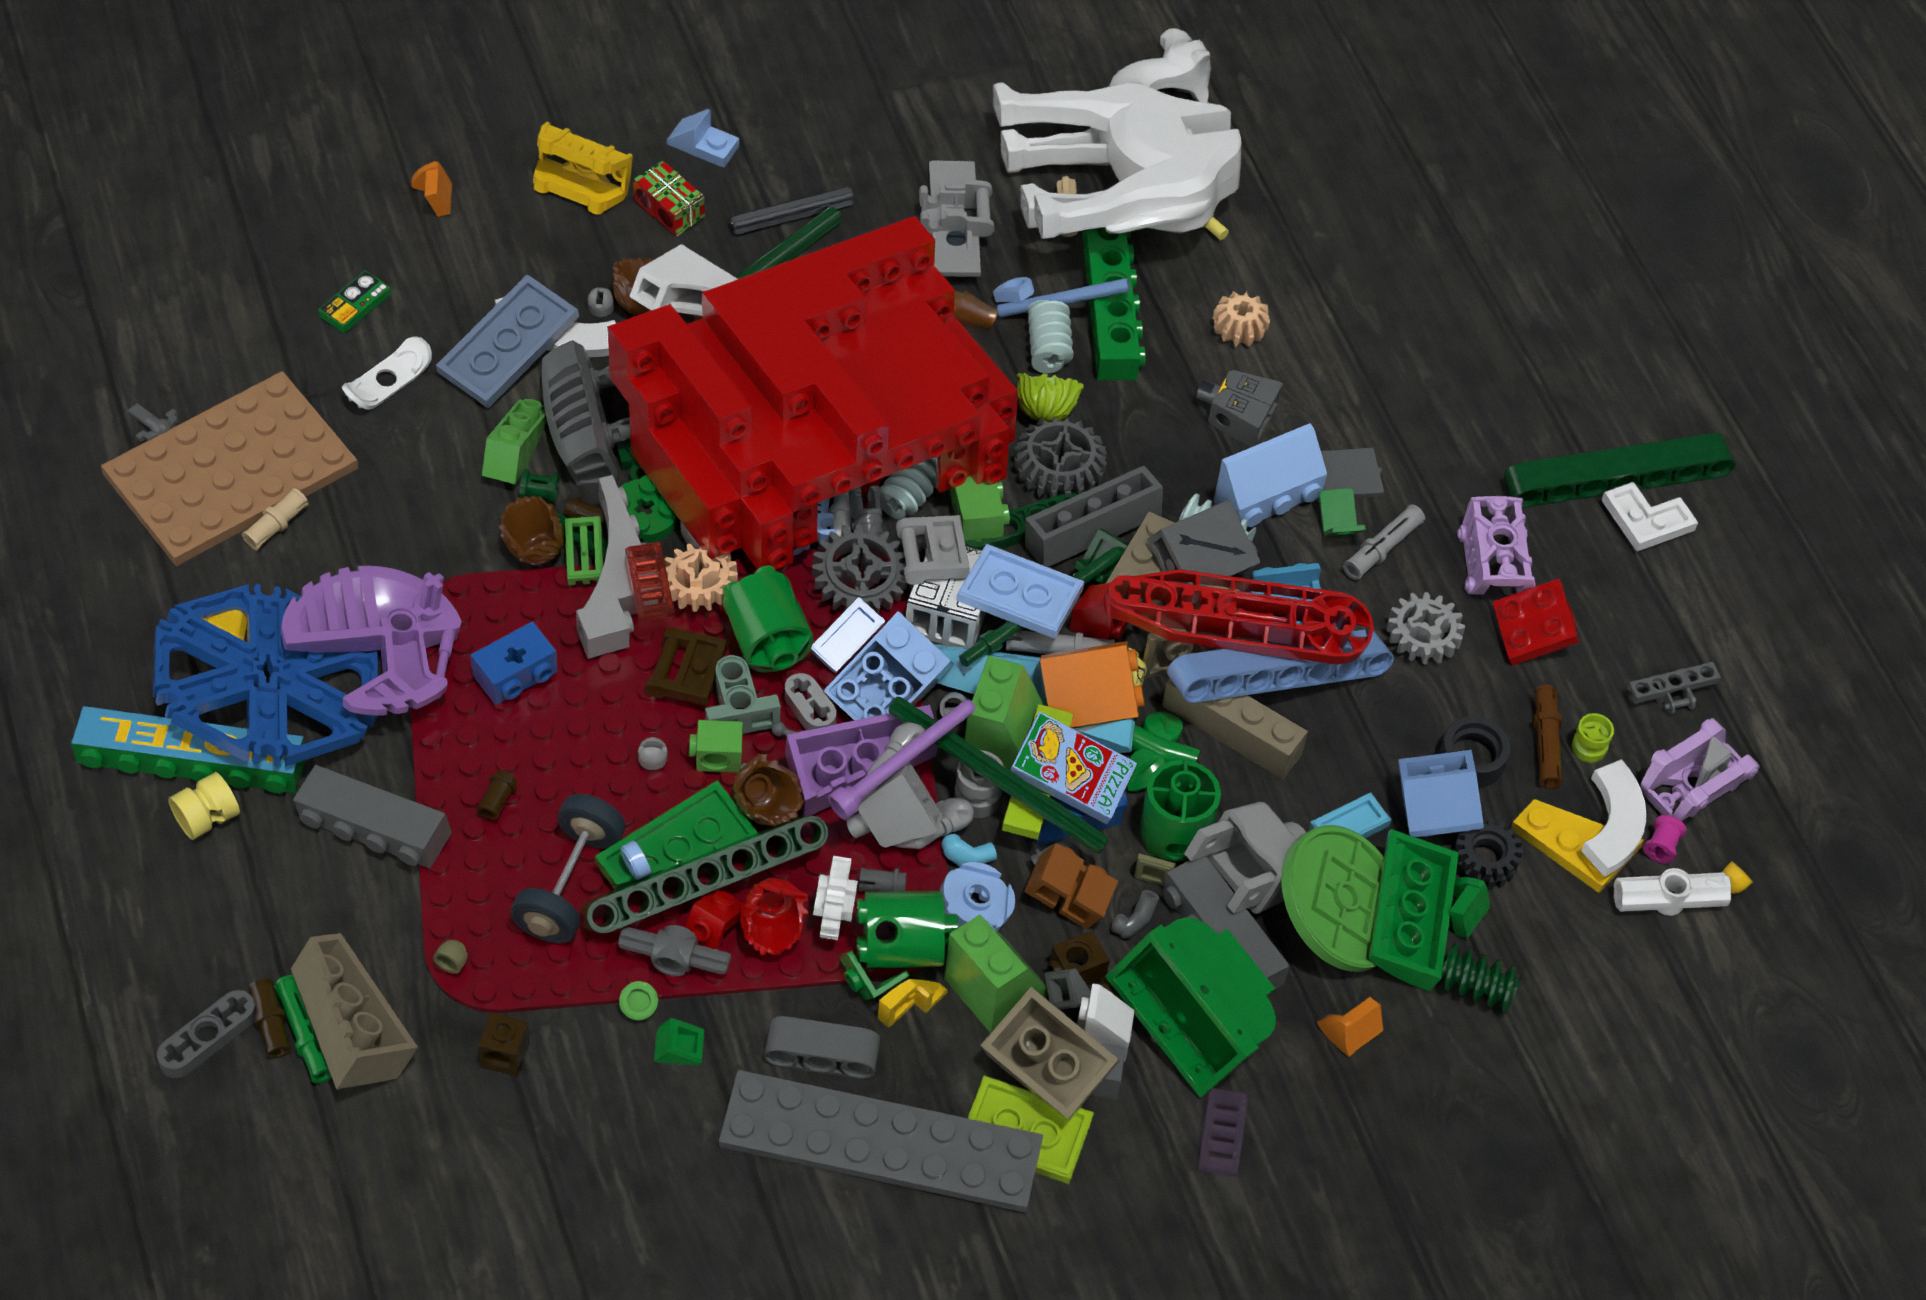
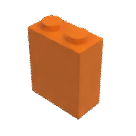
[1040,641,1145,728]

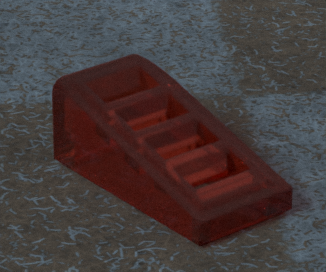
[625,542,675,622]

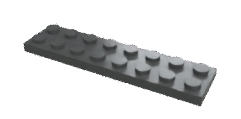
[719,1070,1043,1213]

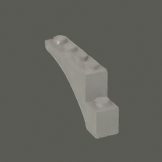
[576,475,663,658]

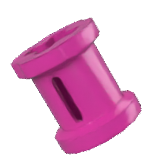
[1643,815,1687,864]

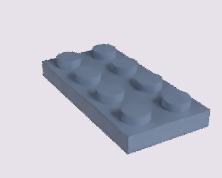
[436,274,579,408]

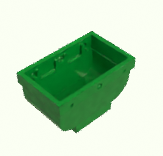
[1105,917,1276,1098]

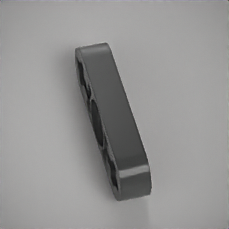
[157,990,256,1078]

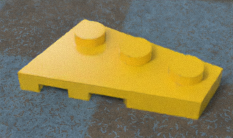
[1511,799,1644,893]

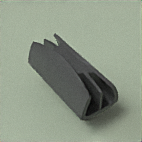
[542,340,631,487]

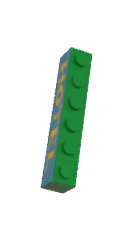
[71,706,305,793]

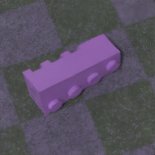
[785,705,938,816]

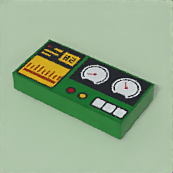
[318,270,391,334]

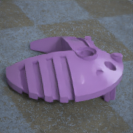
[281,566,461,715]

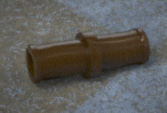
[249,978,291,1059]

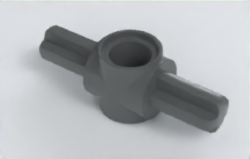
[619,925,731,976]

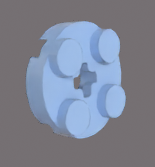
[940,862,1015,931]

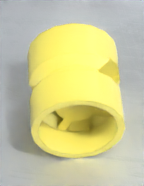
[168,772,240,840]

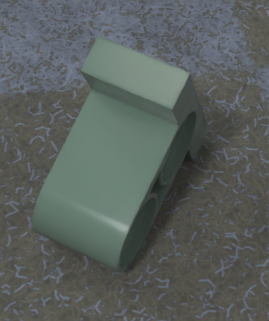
[705,655,781,734]

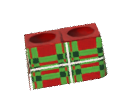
[633,161,705,237]

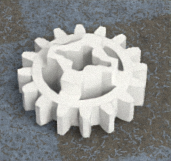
[813,856,858,940]

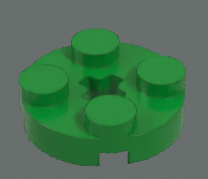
[620,475,678,543]

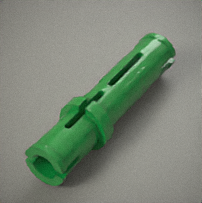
[274,975,332,1084]

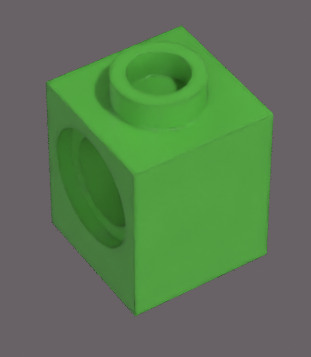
[689,720,743,772]

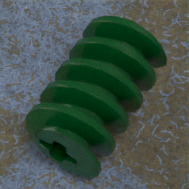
[1442,943,1523,1014]

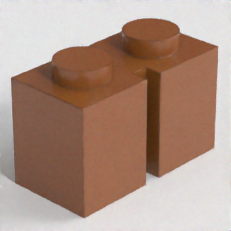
[1024,843,1118,929]

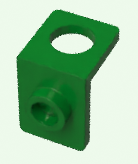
[1318,488,1366,537]
[839,951,909,1000]

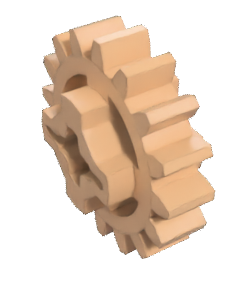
[660,544,738,612]

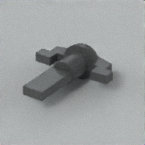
[127,404,179,442]

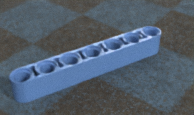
[1167,630,1394,703]

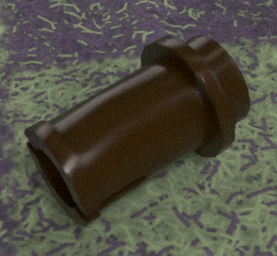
[563,496,606,532]
[476,770,517,820]

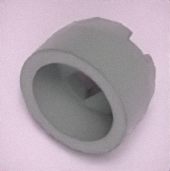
[587,287,614,317]
[940,692,967,717]
[638,737,668,770]

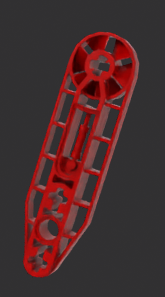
[1103,569,1374,664]

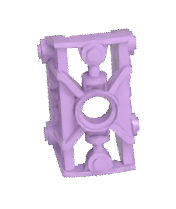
[1457,496,1535,594]
[1640,718,1759,821]

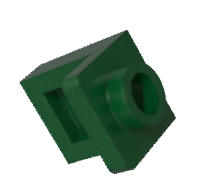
[1073,528,1129,585]

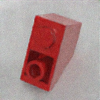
[1069,583,1128,640]

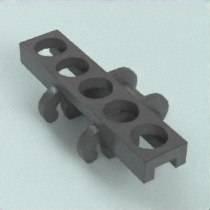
[1627,662,1721,715]

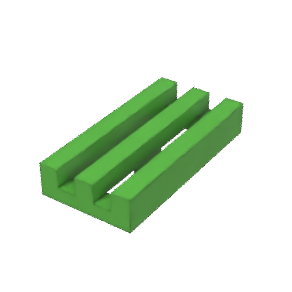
[565,516,603,585]

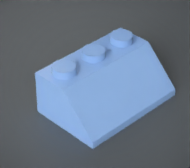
[1214,423,1327,527]

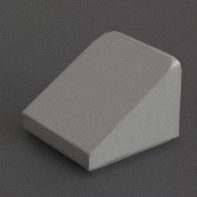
[1695,736,1732,787]

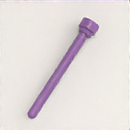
[827,700,976,820]

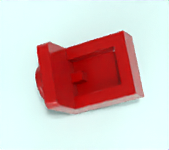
[685,889,742,950]

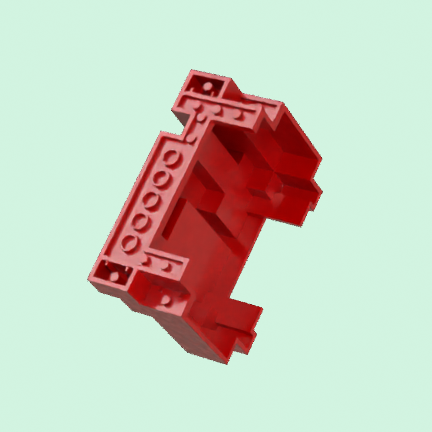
[607,216,1018,569]

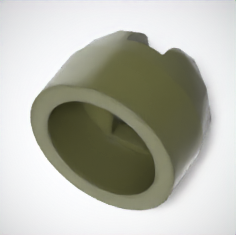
[433,940,467,974]

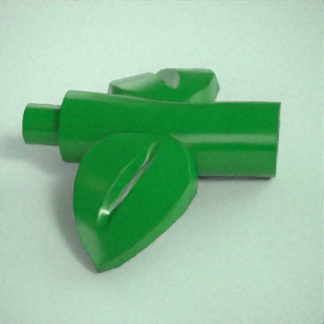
[1127,711,1200,793]

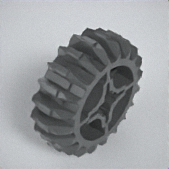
[1014,416,1107,498]

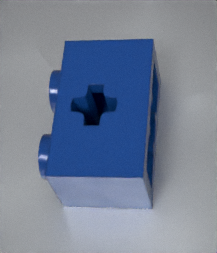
[470,621,557,705]

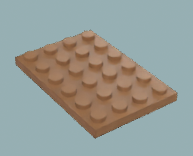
[101,371,358,566]

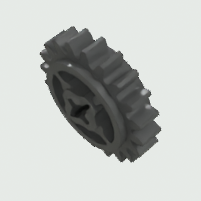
[811,524,908,615]

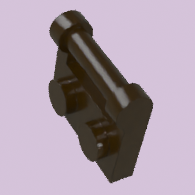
[644,627,727,706]

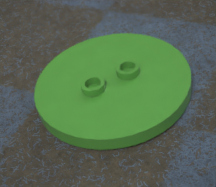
[1281,825,1384,972]

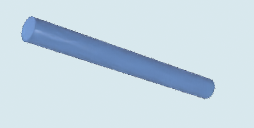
[997,278,1130,318]

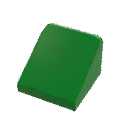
[654,1018,704,1065]

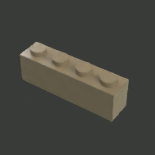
[1162,679,1308,779]

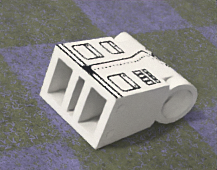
[906,543,986,648]

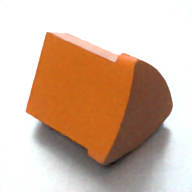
[411,161,452,217]
[1317,997,1383,1057]

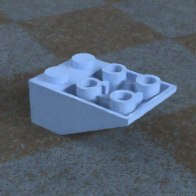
[824,611,955,720]

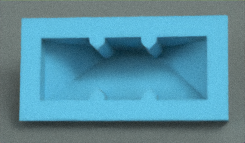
[1072,718,1135,753]

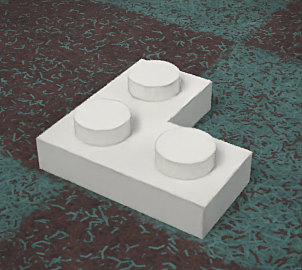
[1602,482,1698,551]

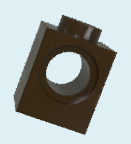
[1047,930,1110,986]
[478,1012,530,1077]

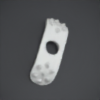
[342,336,432,410]

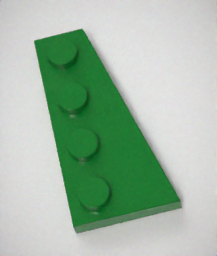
[594,780,758,889]

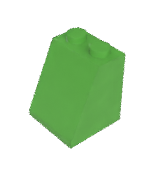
[965,655,1045,770]
[944,914,1048,1033]

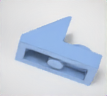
[667,109,739,168]

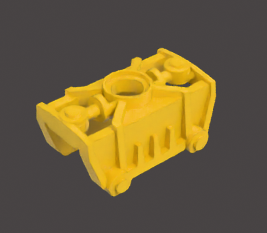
[533,122,633,214]

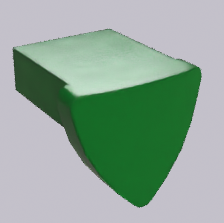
[1449,877,1490,939]

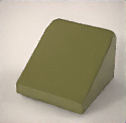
[1134,854,1176,886]

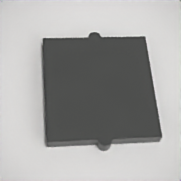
[1321,448,1384,498]

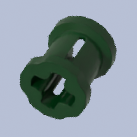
[519,469,560,505]

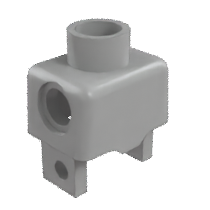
[1184,802,1306,914]

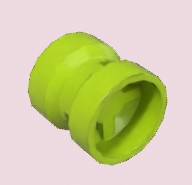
[1571,713,1614,763]

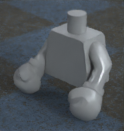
[846,722,974,849]

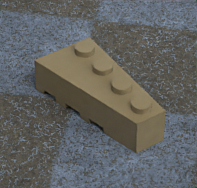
[291,933,418,1089]

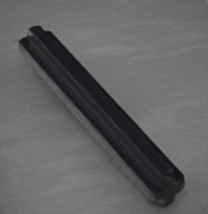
[729,186,854,235]

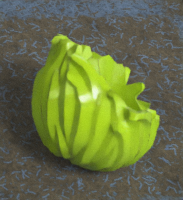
[1016,373,1083,423]

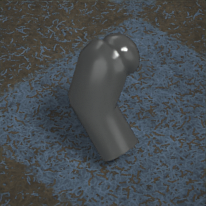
[1111,890,1159,939]

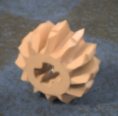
[1213,291,1270,348]

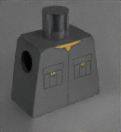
[1196,370,1283,447]

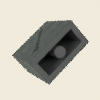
[1147,500,1261,587]

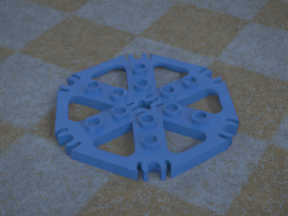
[153,584,378,767]

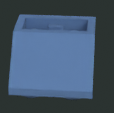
[1398,750,1484,837]

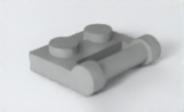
[896,515,970,585]

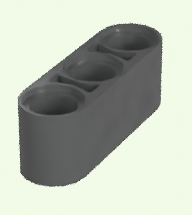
[764,1016,881,1079]

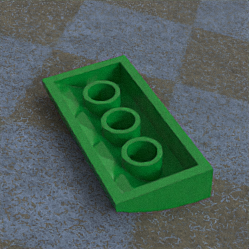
[1369,829,1459,991]

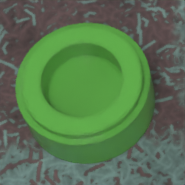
[619,981,658,1020]

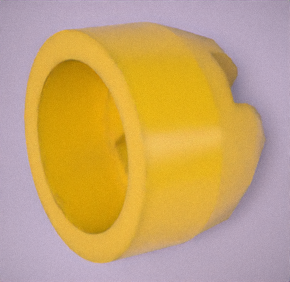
[1721,861,1753,894]

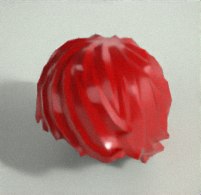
[740,878,808,955]

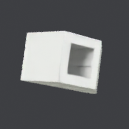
[1077,984,1134,1062]

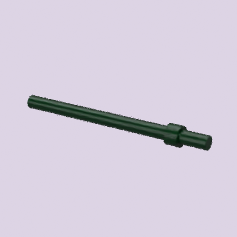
[959,547,1122,667]

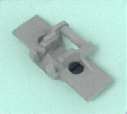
[919,161,994,277]

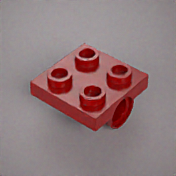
[1493,578,1580,666]

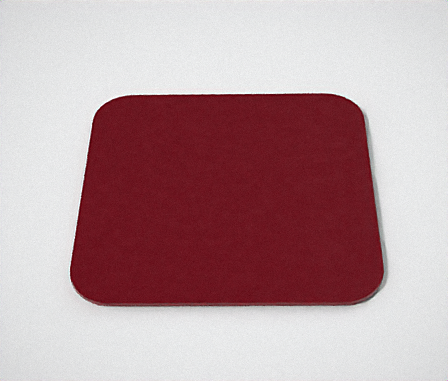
[411,549,948,1013]

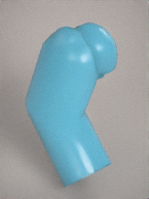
[941,834,997,867]

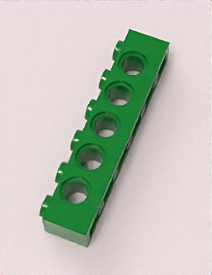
[1082,227,1145,380]

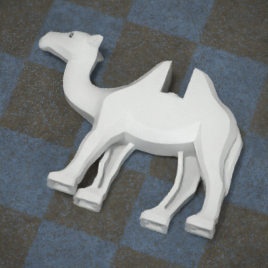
[993,29,1241,239]

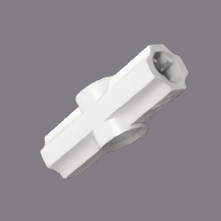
[1614,868,1731,916]

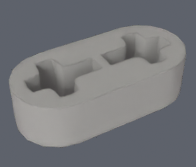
[784,673,836,731]

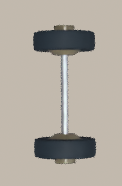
[510,794,626,943]

